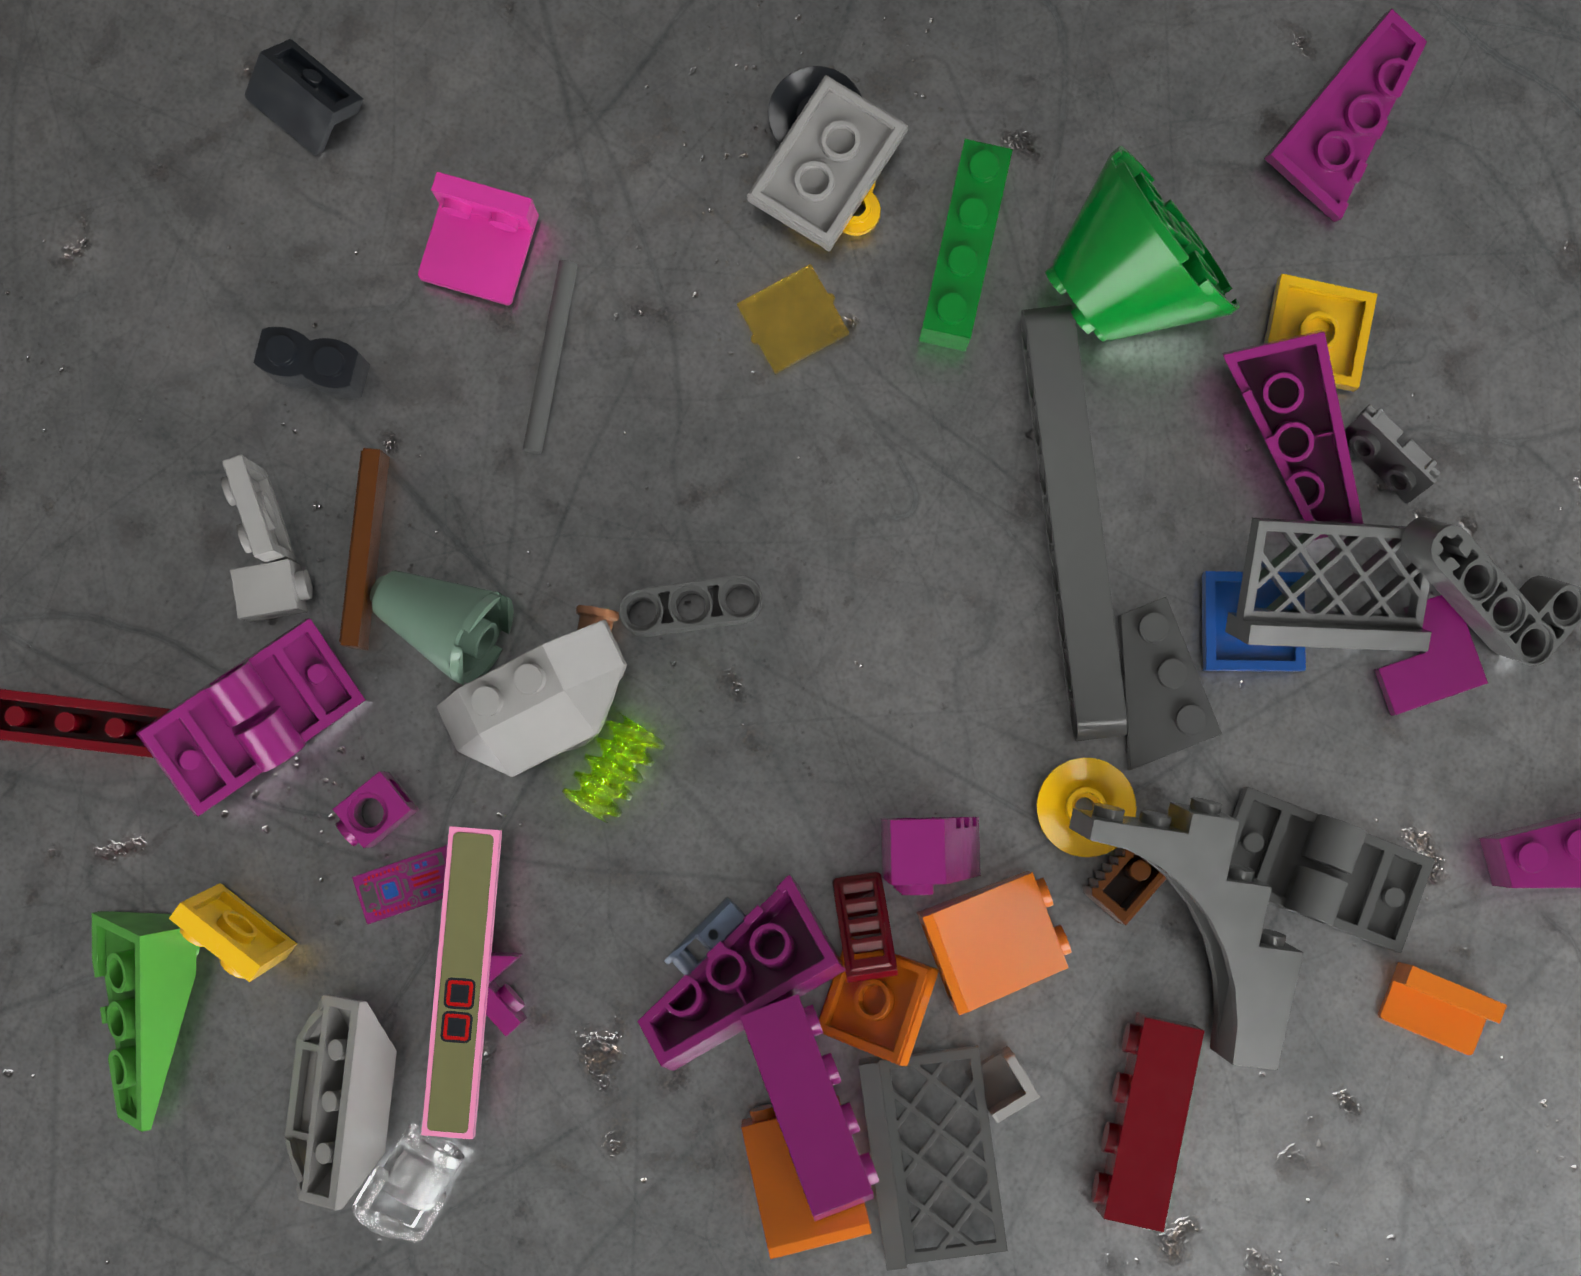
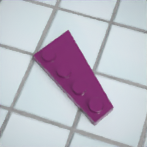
[1264,9,1427,222]

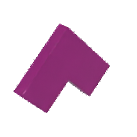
[1374,595,1488,716]

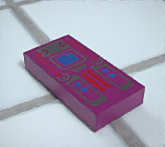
[352,845,447,925]

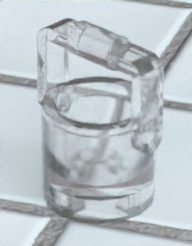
[352,1124,465,1243]

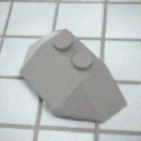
[436,620,627,777]
[285,995,397,1210]

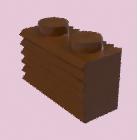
[1082,848,1166,925]

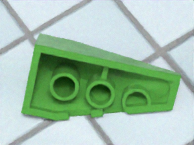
[92,911,200,1132]

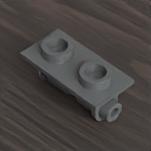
[1345,404,1441,504]

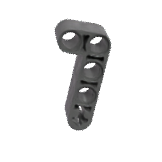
[1401,517,1581,666]

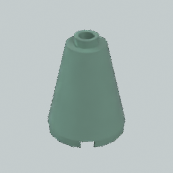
[370,570,514,685]

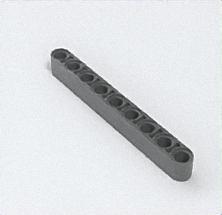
[1021,304,1127,741]

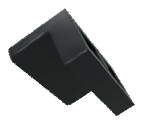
[245,39,364,155]

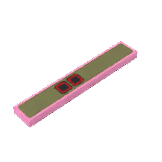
[421,826,502,1139]

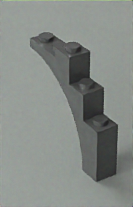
[1069,797,1304,1070]

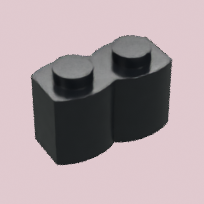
[253,327,370,399]

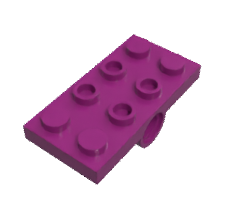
[136,618,366,817]

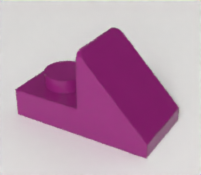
[486,952,527,1036]

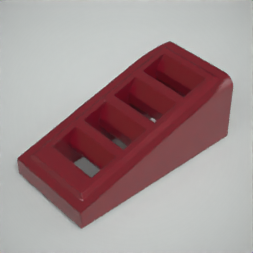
[832,872,898,983]

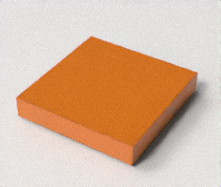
[819,937,940,1066]

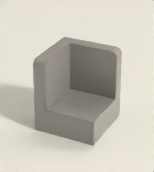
[965,1046,1040,1123]

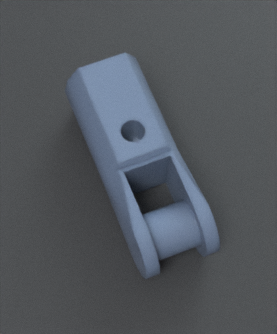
[664,897,746,976]

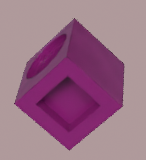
[332,771,419,848]

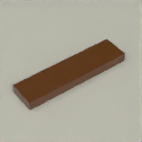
[339,448,390,650]

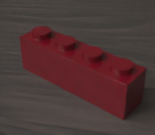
[0,689,170,758]
[1091,1012,1205,1232]

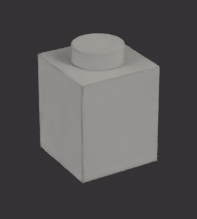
[230,559,313,623]

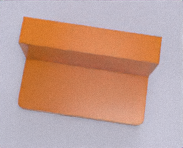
[1378,962,1507,1055]

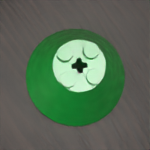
[1045,146,1240,342]

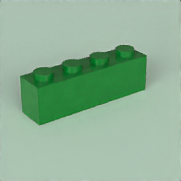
[919,139,1013,352]

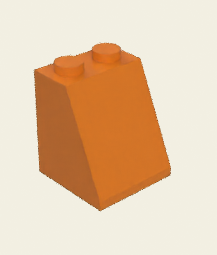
[916,871,1072,1016]
[741,1095,872,1259]

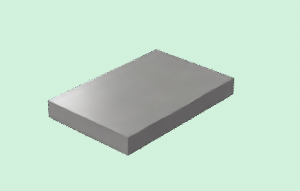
[747,75,908,252]

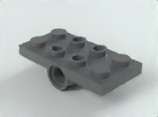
[1230,787,1435,953]

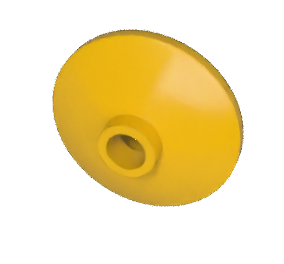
[1036,758,1137,857]

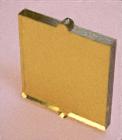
[737,264,849,375]

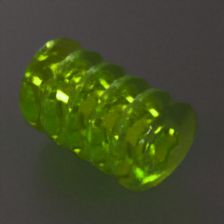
[562,712,666,823]

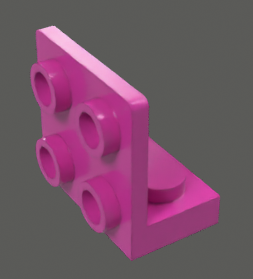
[418,172,539,305]

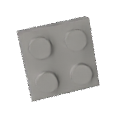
[221,455,297,563]

